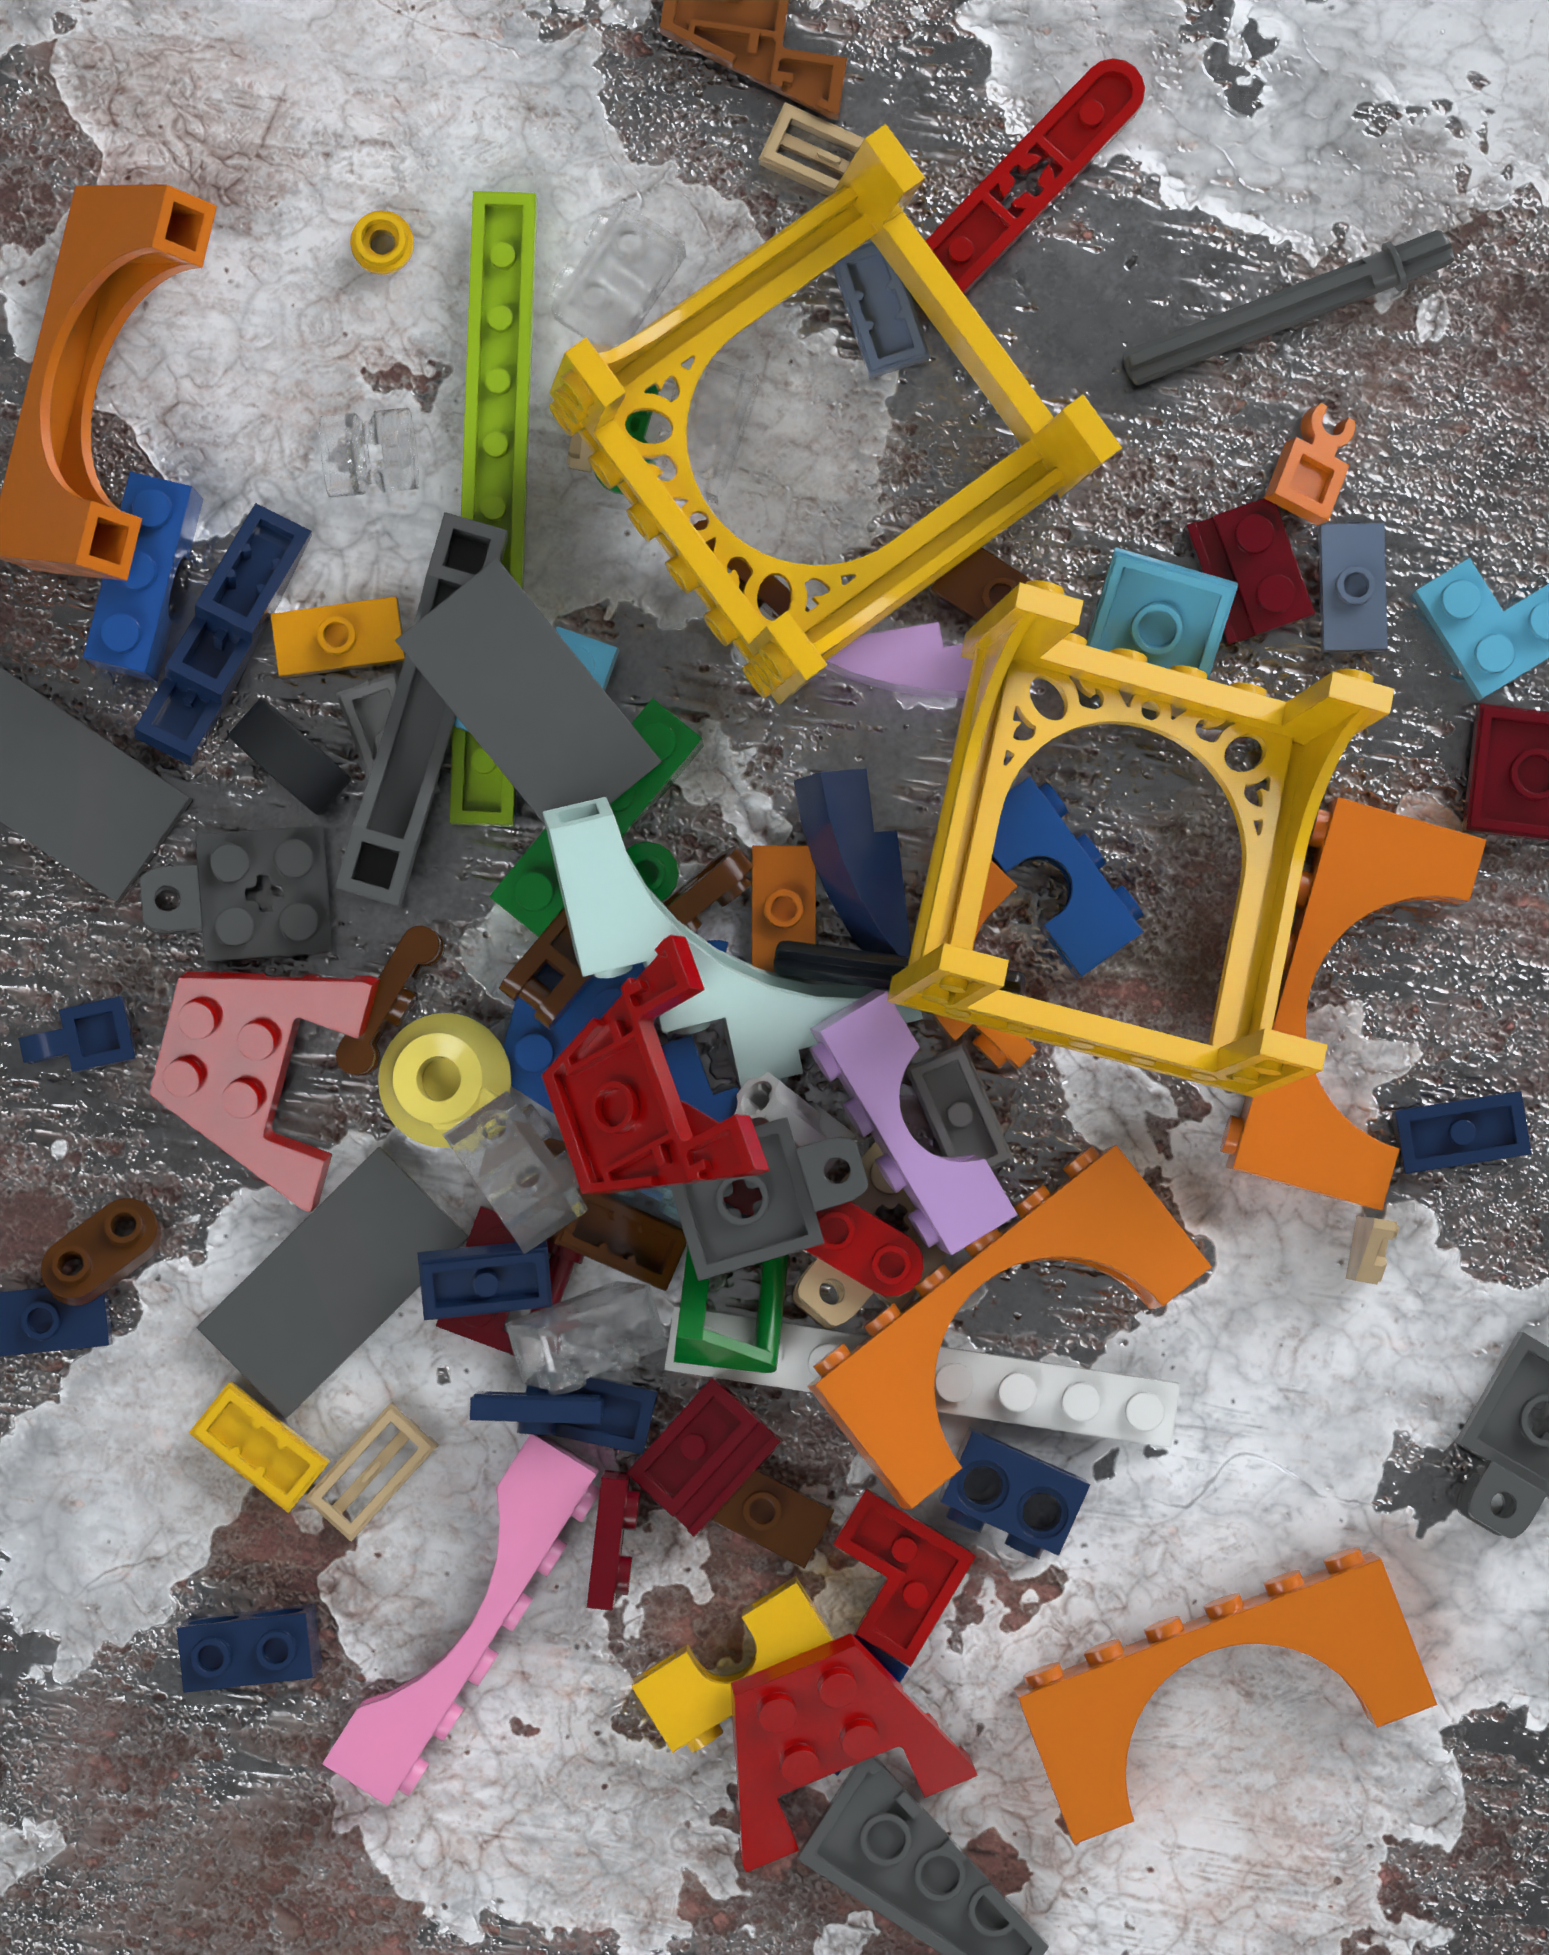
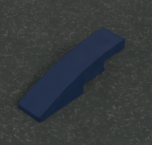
[134,503,312,766]

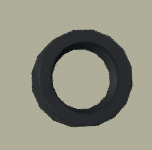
[228,698,351,816]

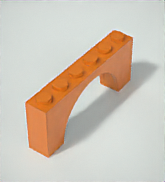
[0,184,217,581]
[1220,797,1487,1211]
[807,1145,1212,1509]
[1014,1547,1438,1845]

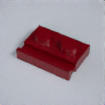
[1184,498,1315,647]
[626,1377,784,1537]
[586,1470,640,1611]

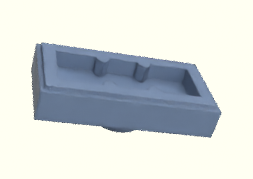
[832,242,930,379]
[1318,523,1388,653]

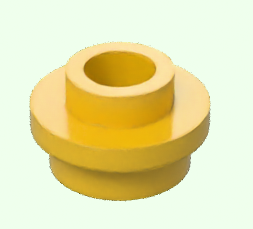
[350,210,414,275]

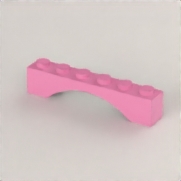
[322,1434,600,1806]

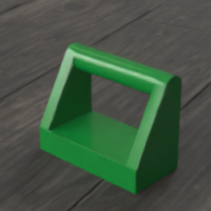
[674,1245,789,1373]

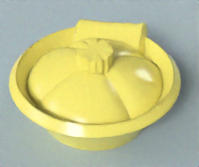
[378,1013,513,1148]

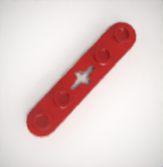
[925,58,1145,295]
[680,1100,924,1296]

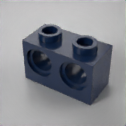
[938,1427,1090,1559]
[176,1604,322,1693]

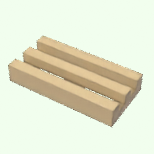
[759,102,865,196]
[304,1402,439,1541]

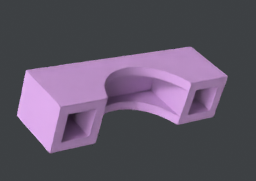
[810,989,1018,1256]

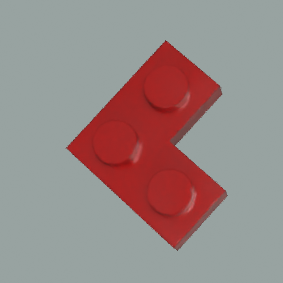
[833,1487,976,1667]

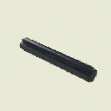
[774,940,1025,996]

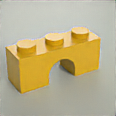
[631,1576,835,1753]

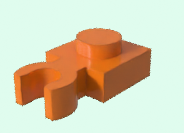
[1264,403,1355,526]

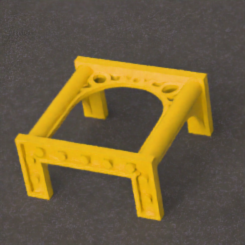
[549,124,1122,705]
[887,580,1394,1097]

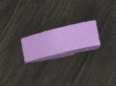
[825,622,973,698]

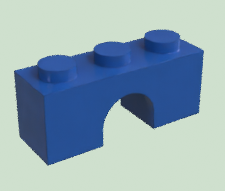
[83,471,203,682]
[991,776,1144,980]

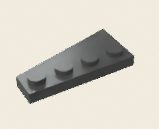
[797,1756,1049,1955]

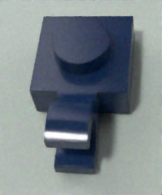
[18,996,138,1073]

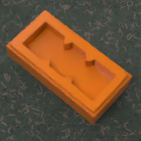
[752,845,816,973]

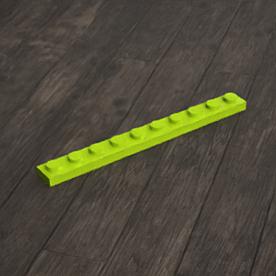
[449,191,538,827]

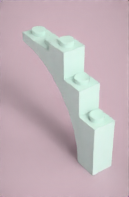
[543,797,923,1088]

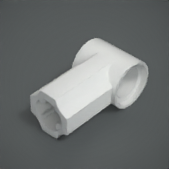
[734,1072,856,1175]

